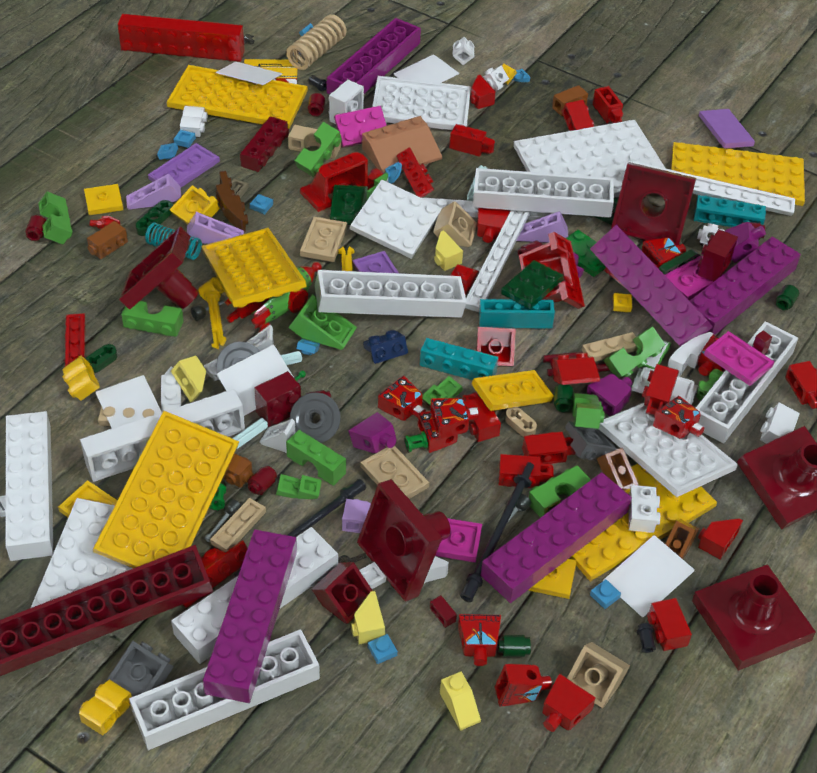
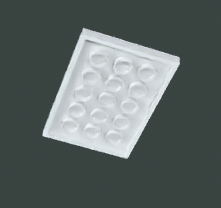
[373,76,471,130]
[599,403,737,497]
[31,498,133,608]

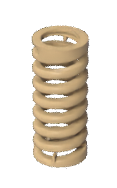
[287,14,347,70]

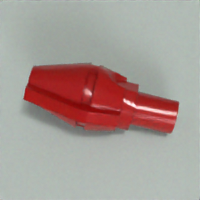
[368,169,384,182]
[90,216,120,230]

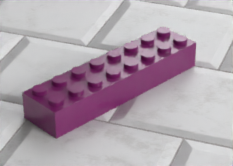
[327,18,421,94]
[590,225,713,347]
[690,237,801,335]
[481,472,632,604]
[203,529,297,703]

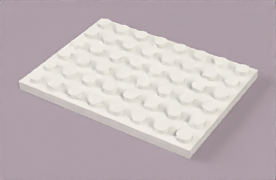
[514,120,666,198]

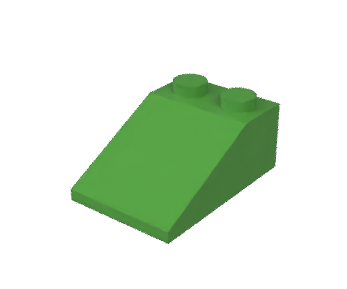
[288,295,357,350]

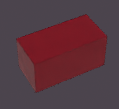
[752,330,772,355]
[430,595,457,628]

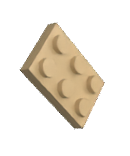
[300,217,347,262]
[361,446,429,499]

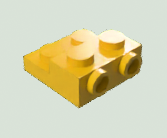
[170,185,220,224]

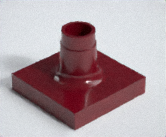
[611,162,697,245]
[119,226,199,310]
[737,426,817,530]
[357,479,451,602]
[692,564,816,671]

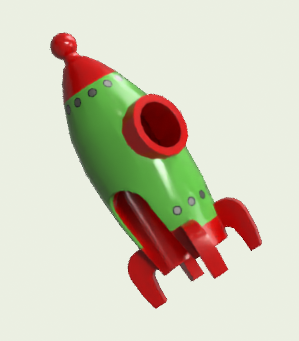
[225,262,322,332]

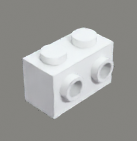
[760,402,800,444]
[629,485,660,533]

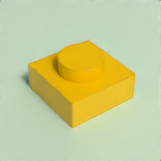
[502,63,517,85]
[613,293,632,312]

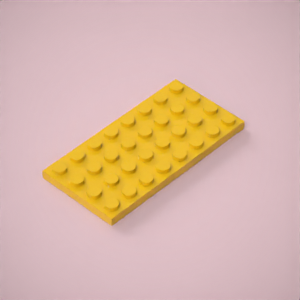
[167,65,308,129]
[671,142,805,206]
[201,228,307,308]
[93,411,239,568]
[570,463,717,581]

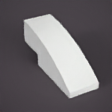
[667,332,713,377]

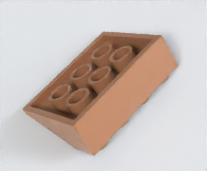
[362,116,442,174]

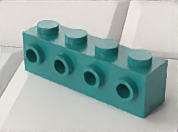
[693,195,766,227]
[479,299,555,328]
[420,338,498,380]

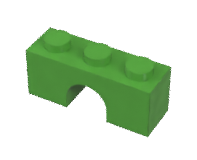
[295,122,342,177]
[38,192,72,244]
[121,301,184,337]
[603,326,666,378]
[572,393,604,429]
[286,430,346,486]
[529,465,591,518]

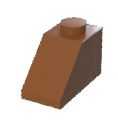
[597,447,639,491]
[665,519,700,559]

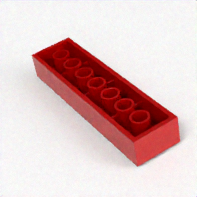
[117,14,245,62]

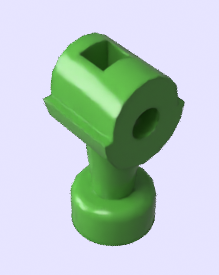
[696,369,723,401]

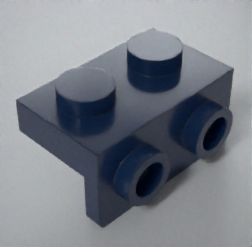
[363,330,408,364]

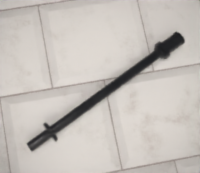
[460,462,534,602]
[234,479,366,577]

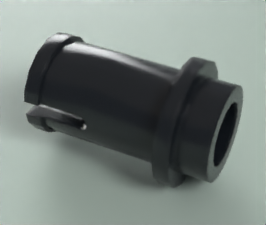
[308,75,327,91]
[636,623,656,653]

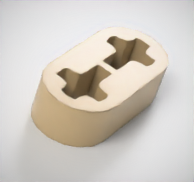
[505,407,537,437]

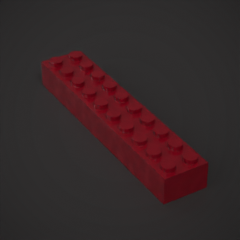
[0,544,213,676]

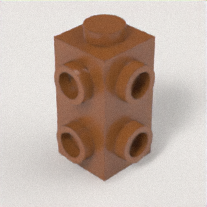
[552,85,588,116]
[87,221,128,259]
[223,454,253,488]

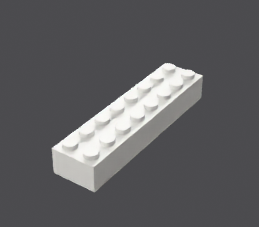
[473,168,614,217]
[315,270,467,318]
[696,321,798,444]
[80,389,245,482]
[6,411,54,561]
[171,527,338,664]
[129,629,320,750]

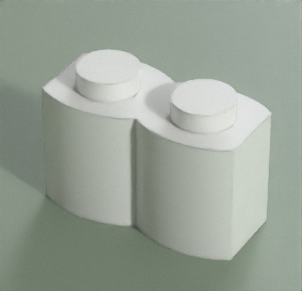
[180,106,207,137]

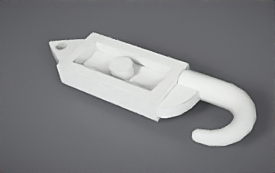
[161,366,181,412]

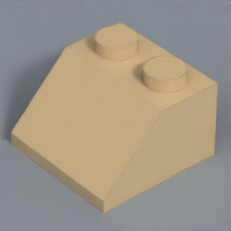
[433,201,477,247]
[567,642,630,708]

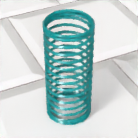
[145,223,202,260]

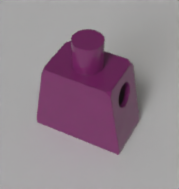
[725,222,766,263]
[587,374,633,417]
[348,412,397,454]

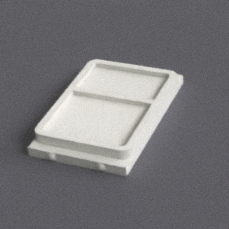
[631,367,698,405]

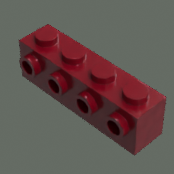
[240,116,289,172]

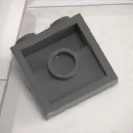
[565,421,617,462]
[107,641,174,697]

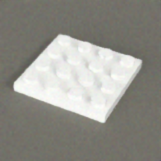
[350,180,442,259]

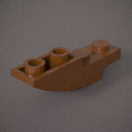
[216,171,248,232]

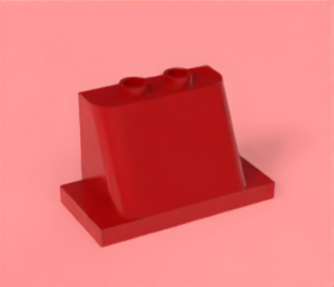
[300,152,374,212]
[519,232,585,309]

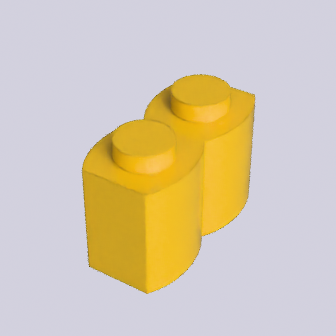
[62,356,100,401]
[79,679,132,736]

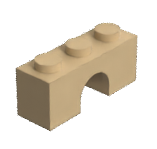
[288,125,341,159]

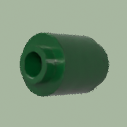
[776,285,800,310]
[554,384,574,413]
[498,635,531,657]

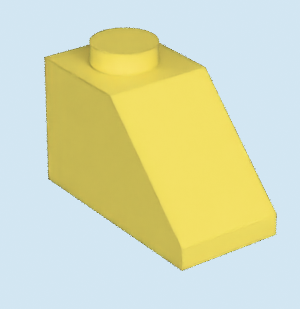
[434,230,463,271]
[171,356,206,402]
[351,591,385,644]
[440,671,481,731]

